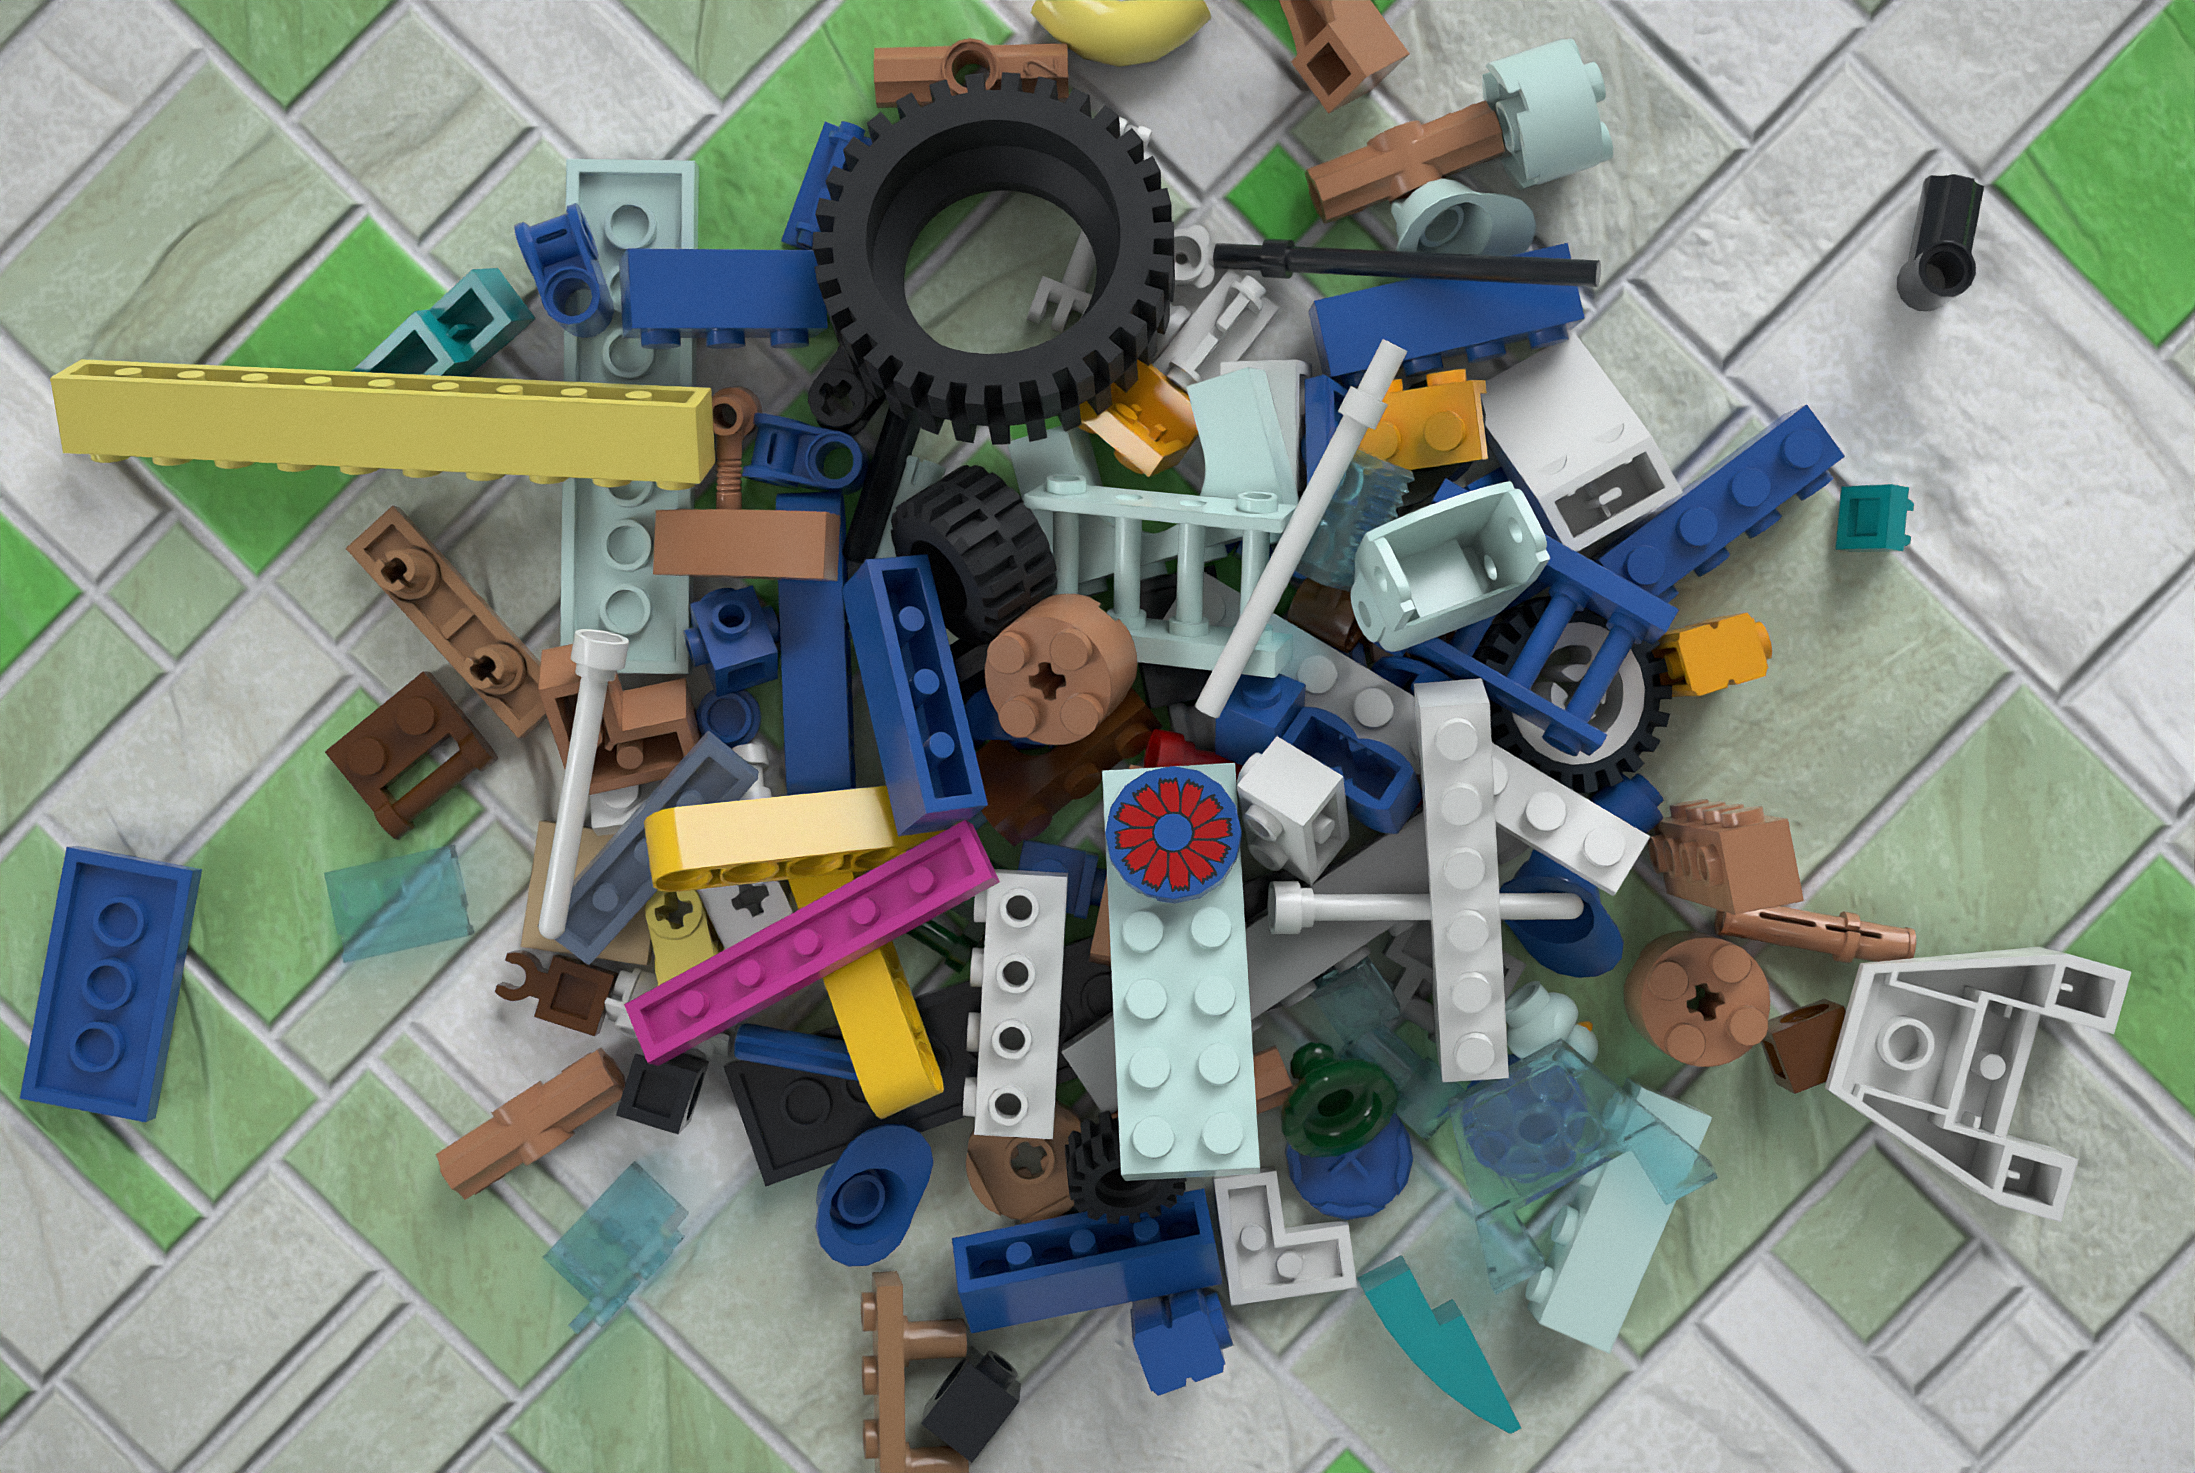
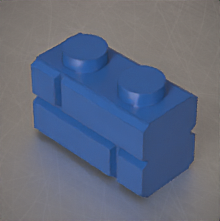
[1130,1288,1234,1396]

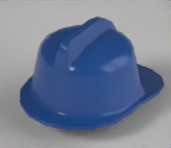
[1499,849,1624,978]
[815,1124,933,1267]

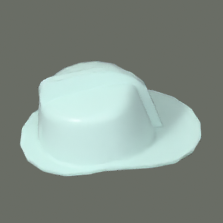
[1391,178,1536,279]

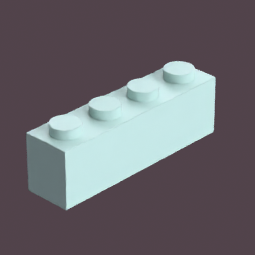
[1525,1078,1712,1354]

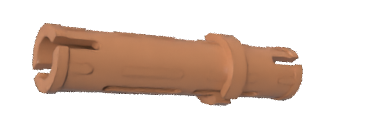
[1715,906,1916,963]

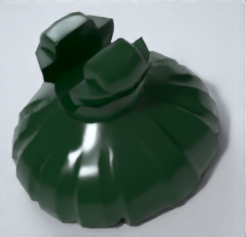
[1281,1042,1399,1158]

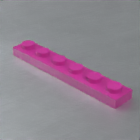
[624,820,1000,1066]

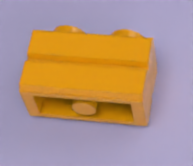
[1651,613,1772,697]

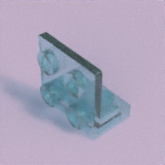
[542,1161,689,1335]

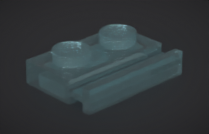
[324,845,475,963]

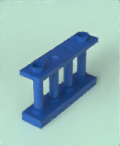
[1372,478,1679,756]

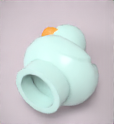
[1505,981,1599,1069]

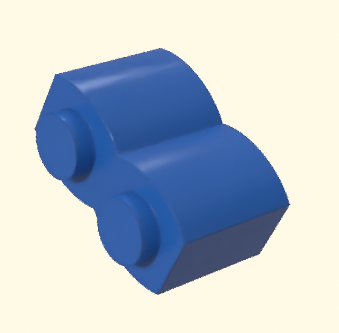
[1281,707,1422,834]

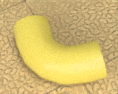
[1030,0,1211,67]

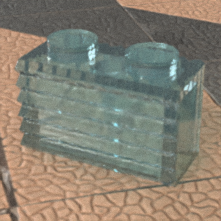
[1295,447,1415,592]

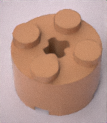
[985,594,1137,745]
[1624,931,1771,1067]

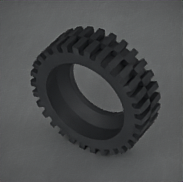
[812,72,1175,445]

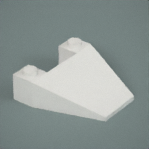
[1825,947,2132,1222]

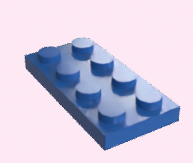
[20,846,202,1122]

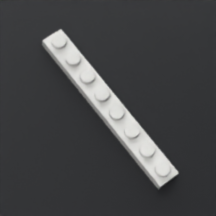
[1163,572,1650,896]

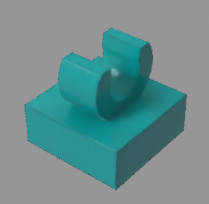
[1835,484,1914,552]

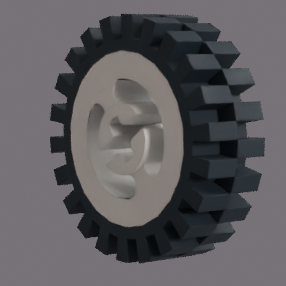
[1472,595,1672,793]

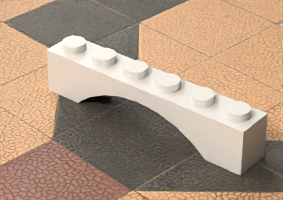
[1414,678,1509,1082]

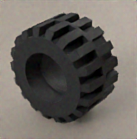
[890,465,1057,646]

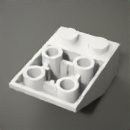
[1480,333,1683,552]

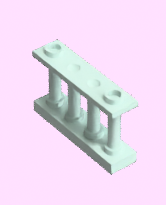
[1024,474,1297,678]

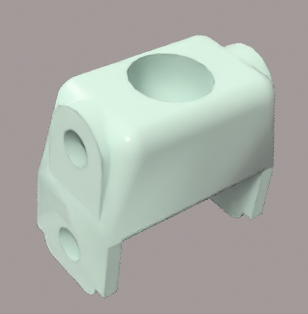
[1351,481,1550,652]

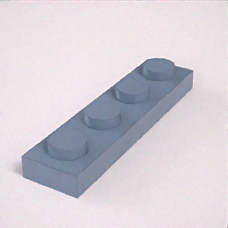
[538,731,759,965]

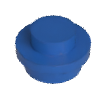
[697,689,761,749]

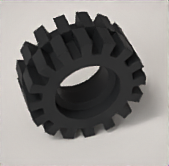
[1065,1110,1187,1224]

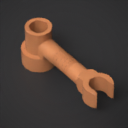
[712,386,762,510]

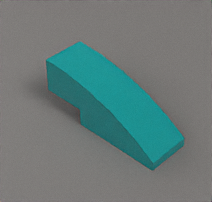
[351,268,536,377]
[1357,1255,1521,1434]

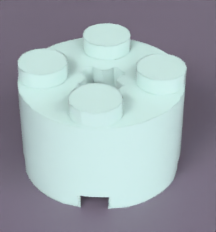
[1482,38,1613,190]

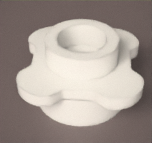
[1174,225,1215,289]

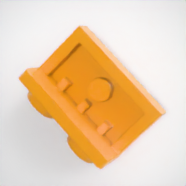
[1078,360,1199,477]
[1352,369,1488,478]

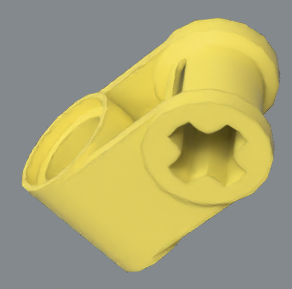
[645,890,725,986]

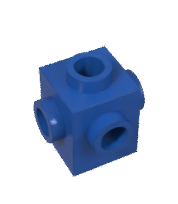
[683,585,780,697]

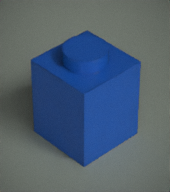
[1215,673,1306,766]

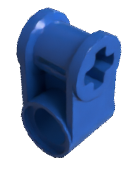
[514,203,614,338]
[742,413,871,495]

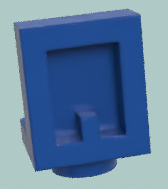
[1018,839,1107,919]

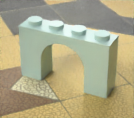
[1008,367,1300,596]

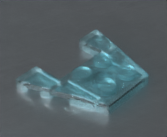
[1448,1038,1718,1295]

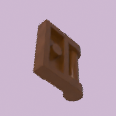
[325,671,498,840]

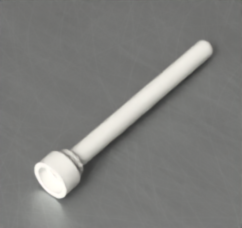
[539,629,629,939]
[1268,881,1584,934]

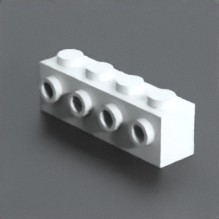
[963,869,1068,1139]

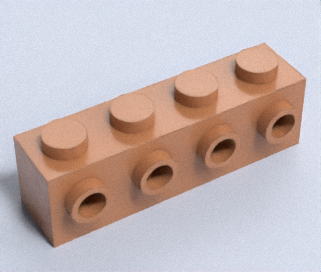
[1648,799,1804,915]

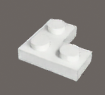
[1212,1166,1357,1306]

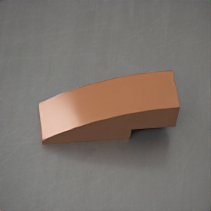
[653,509,840,581]

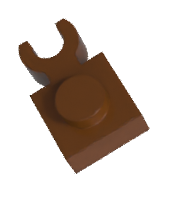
[495,950,619,1037]

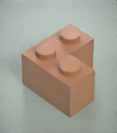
[538,644,701,795]

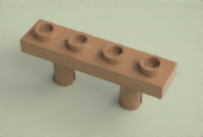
[345,506,547,738]
[861,1271,969,1473]

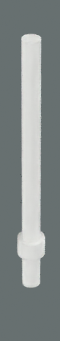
[1195,339,1408,718]

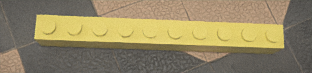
[50,359,715,490]

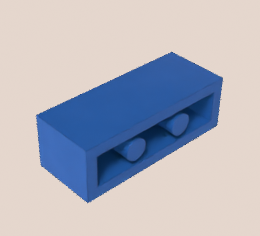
[619,248,828,349]

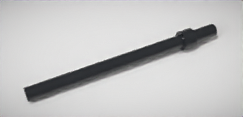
[1213,239,1601,287]

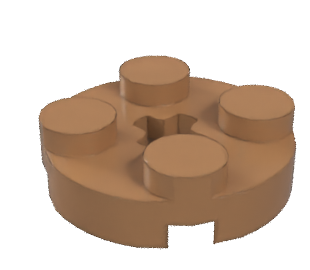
[966,1098,1083,1223]

